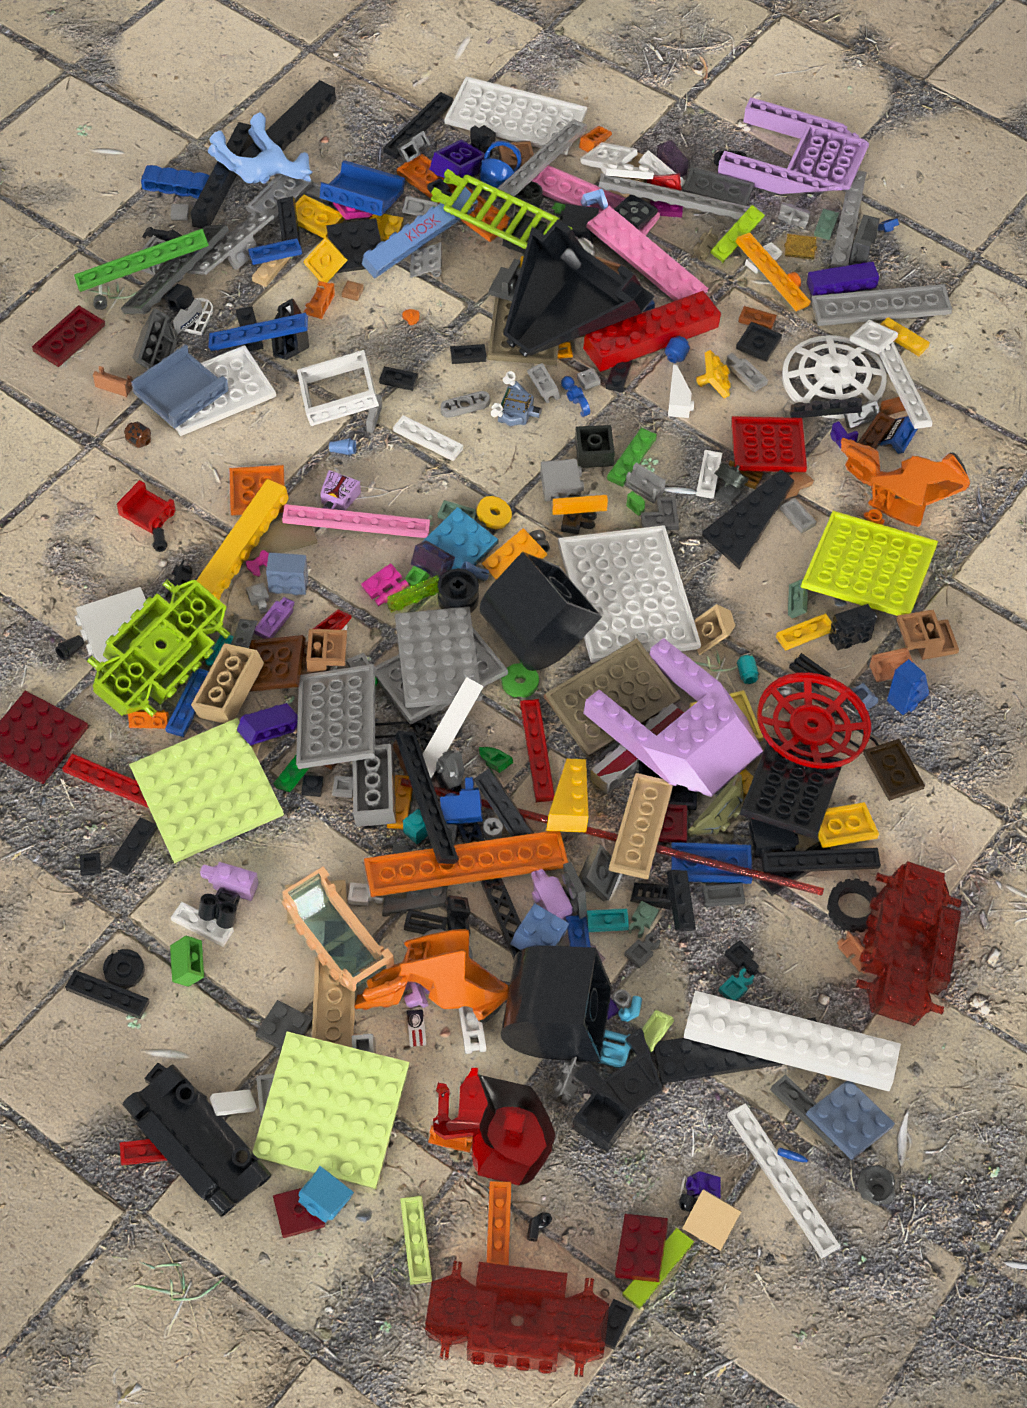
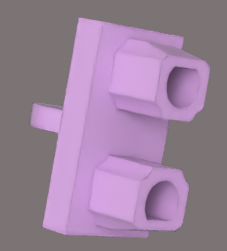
[404,982,429,1008]

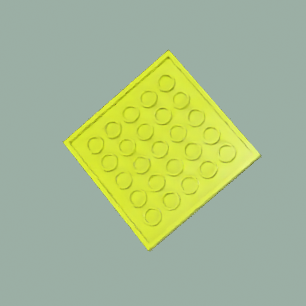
[801,511,938,616]

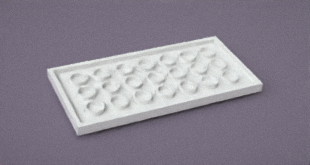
[444,77,587,155]

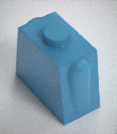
[298,1166,354,1223]

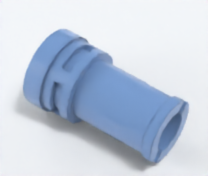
[461,561,489,581]

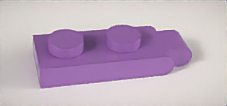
[254,597,294,639]

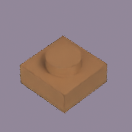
[342,281,364,301]

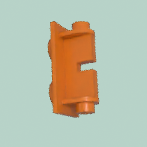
[128,710,169,729]
[428,1125,473,1153]

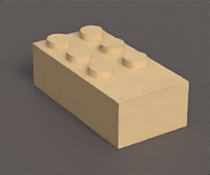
[191,643,264,723]

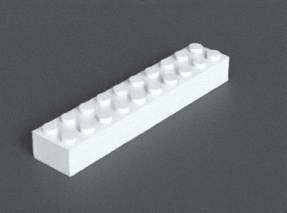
[684,991,901,1091]

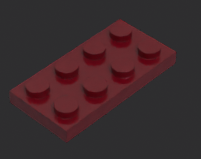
[32,305,105,367]

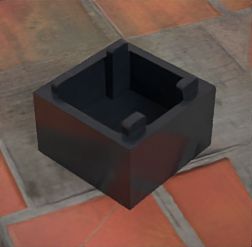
[572,1087,633,1152]

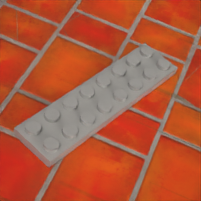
[811,284,952,326]

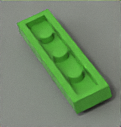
[607,427,657,487]

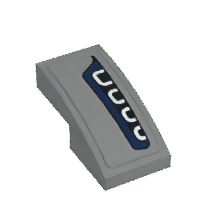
[173,299,202,333]

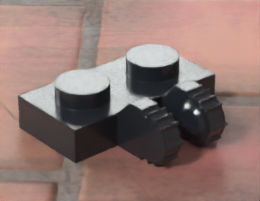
[561,512,597,534]

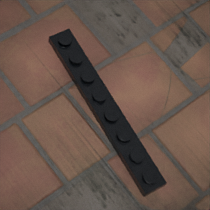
[395,731,459,864]

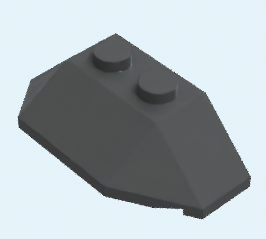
[133,308,177,369]

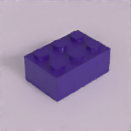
[429,140,485,185]

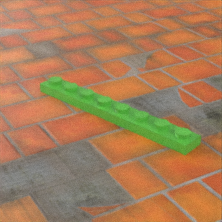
[74,229,209,292]

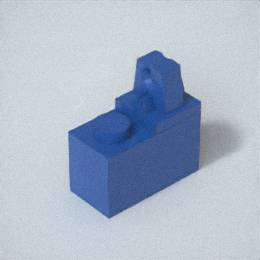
[440,777,483,824]

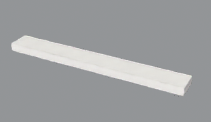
[879,342,932,429]
[727,1103,840,1259]

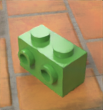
[170,936,204,987]

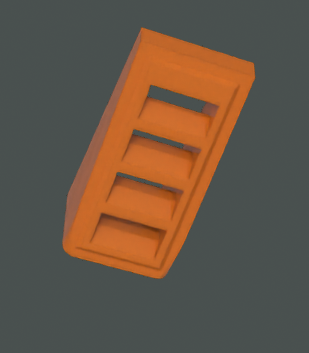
[579,126,612,152]

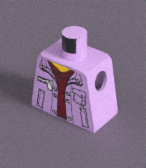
[321,470,361,511]

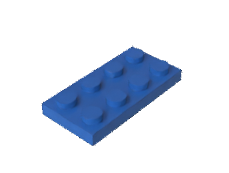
[671,842,752,884]

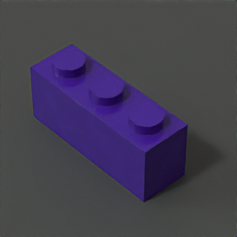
[237,703,298,745]

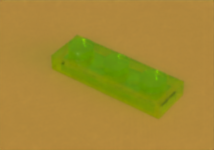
[387,575,439,613]

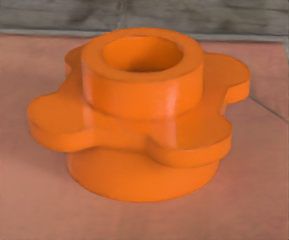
[864,509,884,525]

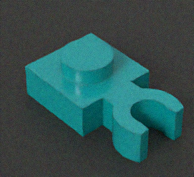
[718,968,755,1001]

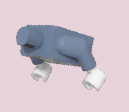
[491,371,542,427]

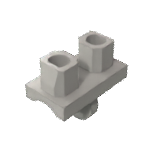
[778,202,811,229]

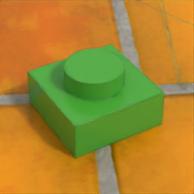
[626,491,645,516]
[404,566,430,590]

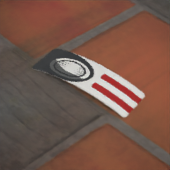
[407,1009,426,1047]

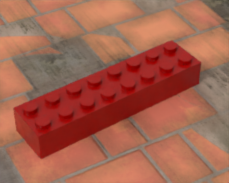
[583,291,721,372]

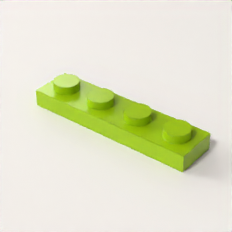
[710,205,765,263]

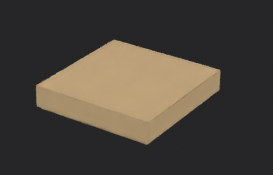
[682,1189,742,1251]

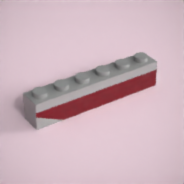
[590,703,684,794]

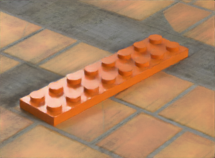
[397,153,510,242]

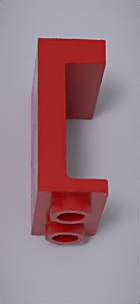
[117,480,176,534]

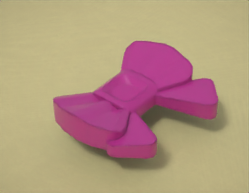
[246,550,269,577]

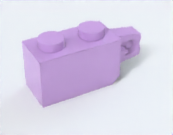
[200,862,259,901]
[531,869,573,920]

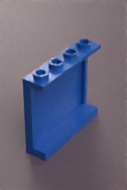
[320,160,405,216]

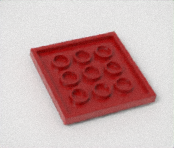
[731,416,807,472]

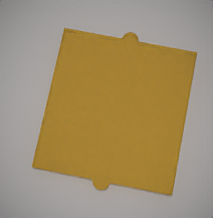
[784,234,817,260]

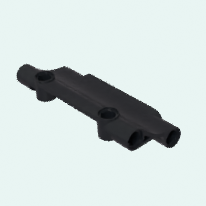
[122,1064,272,1217]

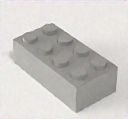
[352,744,396,827]

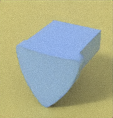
[581,189,608,210]

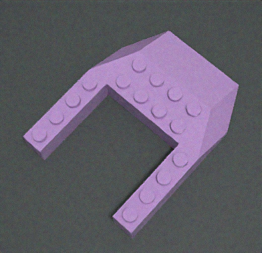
[718,97,869,194]
[583,638,763,797]

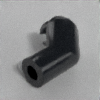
[527,1212,552,1242]

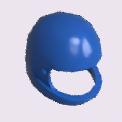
[480,140,522,188]

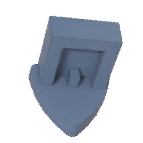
[852,683,878,710]

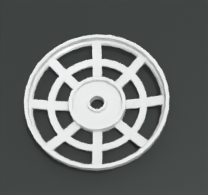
[782,335,887,419]

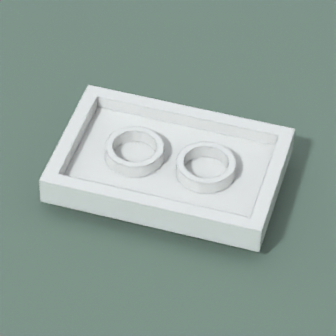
[580,142,638,168]

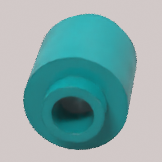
[736,655,759,684]

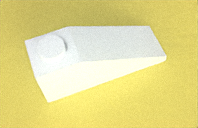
[668,364,694,418]

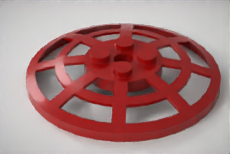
[757,672,871,769]

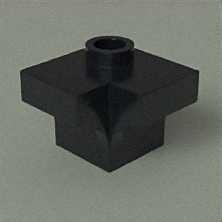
[470,125,496,157]

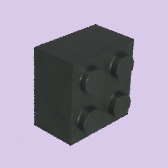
[575,425,615,468]

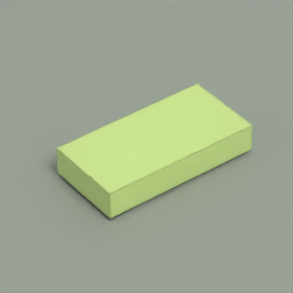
[642,1010,674,1052]

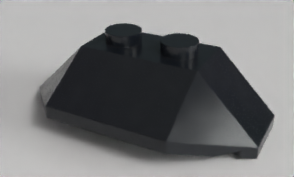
[271,298,309,360]

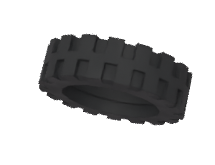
[827,878,883,933]

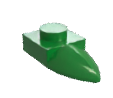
[479,747,513,773]

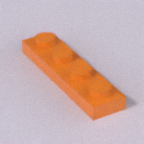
[486,1181,511,1269]

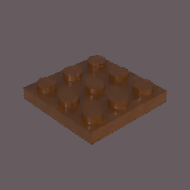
[249,635,306,692]

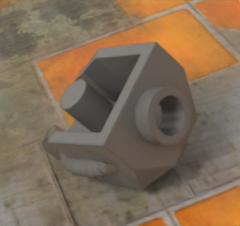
[436,751,465,791]

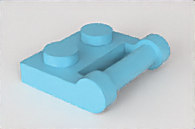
[598,1030,631,1069]

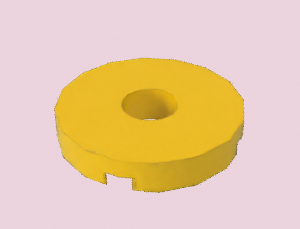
[476,496,512,529]

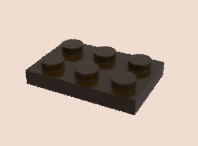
[863,739,925,801]

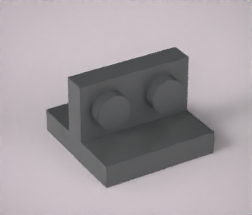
[489,258,521,301]
[579,844,620,901]

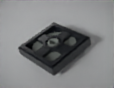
[614,194,658,230]

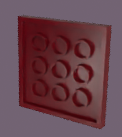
[0,690,89,784]

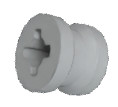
[483,817,503,840]

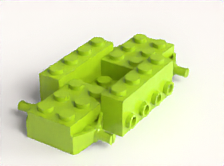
[87,579,231,717]

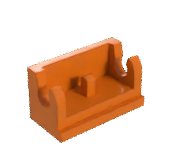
[304,281,335,319]

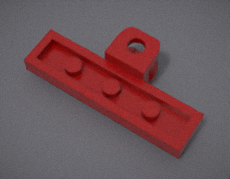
[120,1139,168,1166]

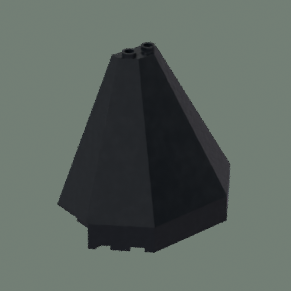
[503,219,655,357]

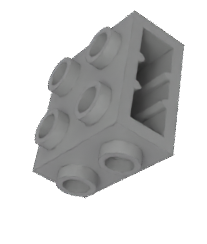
[540,459,584,501]

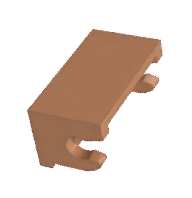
[93,366,133,397]
[869,648,913,682]

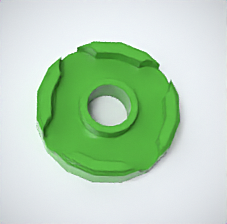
[501,663,539,698]

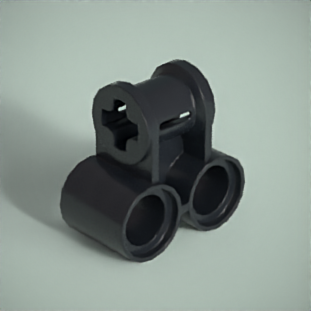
[198,887,240,929]

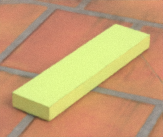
[400,1196,432,1285]

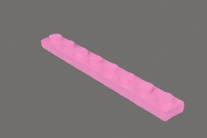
[282,504,430,538]

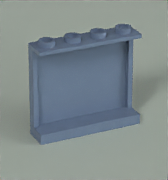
[131,344,229,429]

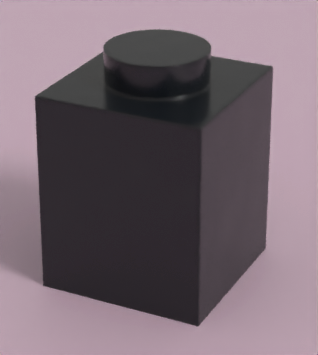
[164,284,194,312]

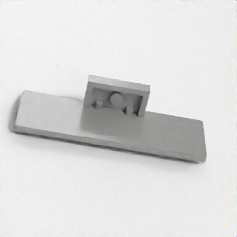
[187,213,274,275]

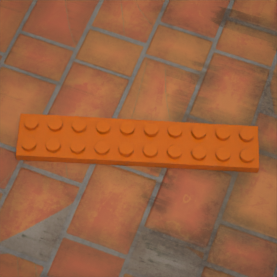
[364,831,568,897]

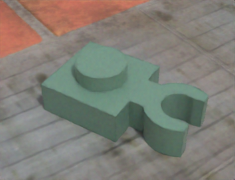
[628,901,659,938]

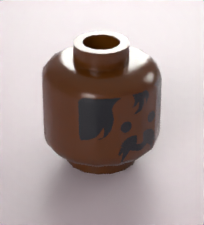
[124,421,151,448]

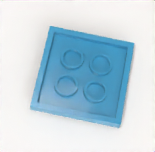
[420,507,498,570]

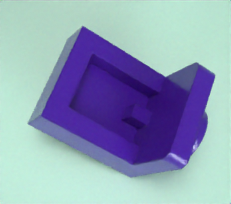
[830,421,859,449]
[686,1171,721,1198]

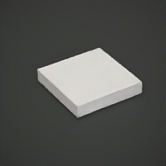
[850,320,898,354]

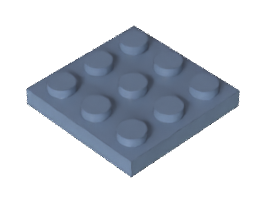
[806,1081,895,1160]

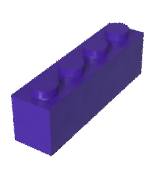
[806,262,879,297]

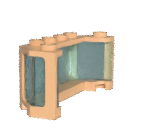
[282,867,394,991]

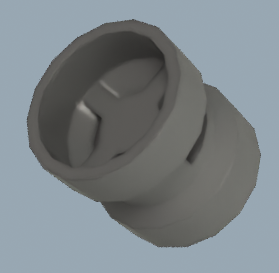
[529,530,550,552]

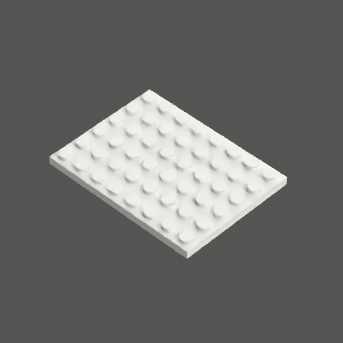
[558,525,701,663]

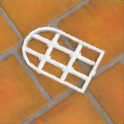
[184,298,213,335]

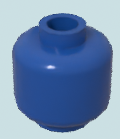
[664,336,690,363]

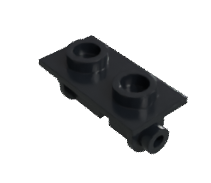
[165,560,193,597]

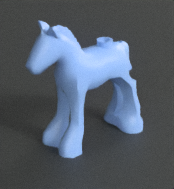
[208,112,313,184]

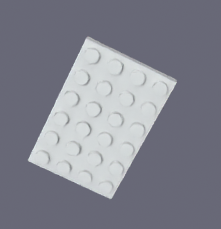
[175,345,276,436]

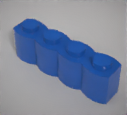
[141,165,210,199]

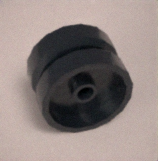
[438,568,479,613]

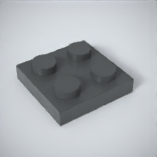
[561,862,587,919]
[256,1000,313,1050]

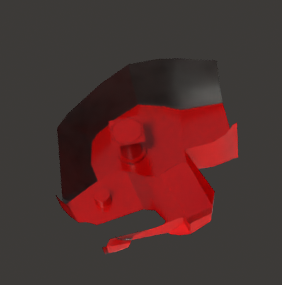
[433,1068,556,1185]

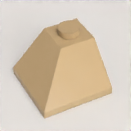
[694,604,735,655]

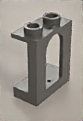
[849,215,880,265]

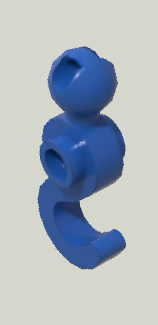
[561,376,590,417]

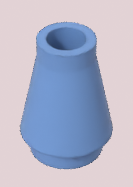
[329,438,356,456]

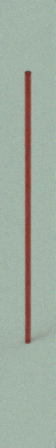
[400,778,824,896]

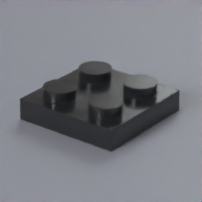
[736,322,782,362]

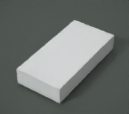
[210,1090,257,1116]

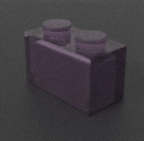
[657,140,689,177]
[411,540,455,581]

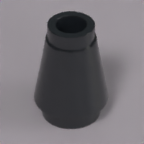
[55,635,84,660]

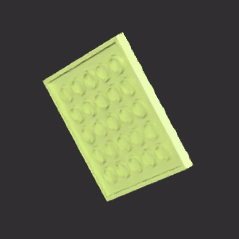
[129,718,284,863]
[253,1032,410,1189]

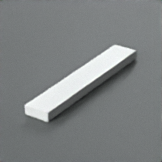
[423,677,483,779]

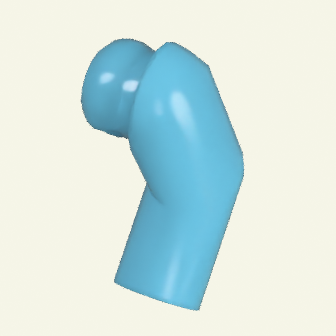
[618,996,642,1022]

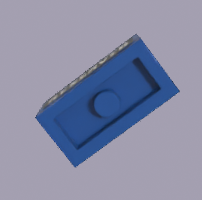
[880,416,918,454]

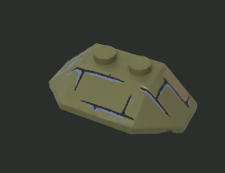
[687,772,744,837]

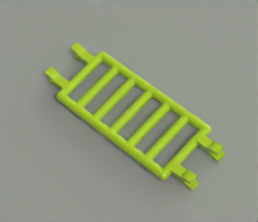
[431,169,572,249]

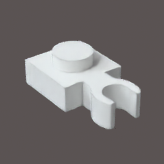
[348,882,383,906]

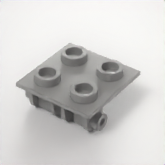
[410,242,442,278]

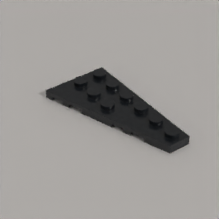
[702,469,794,570]

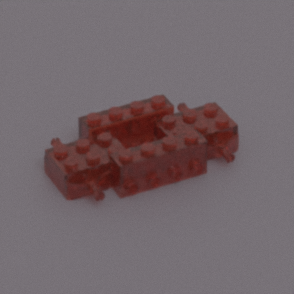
[855,861,962,1026]
[425,1261,609,1377]

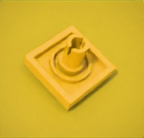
[696,350,731,398]

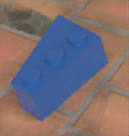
[887,659,929,715]

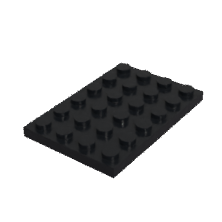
[740,737,843,839]

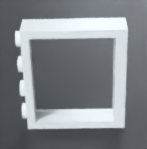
[297,350,379,426]

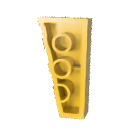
[547,758,589,832]

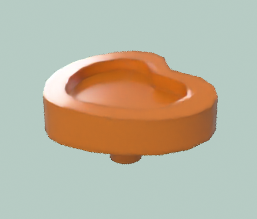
[402,309,420,325]

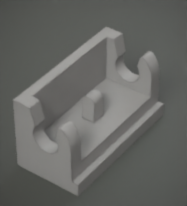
[527,363,560,403]
[625,462,665,504]

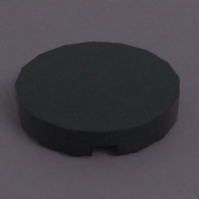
[103,949,145,989]

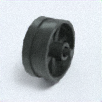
[514,181,543,208]
[714,462,749,490]

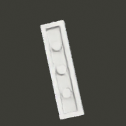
[393,415,463,461]

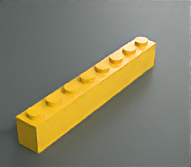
[196,479,288,600]

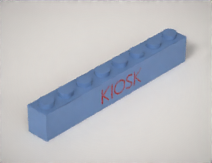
[362,187,478,279]

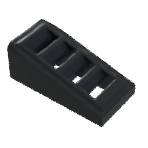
[630,882,671,910]

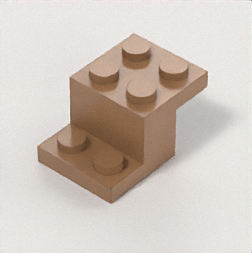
[896,609,959,660]
[301,629,347,675]

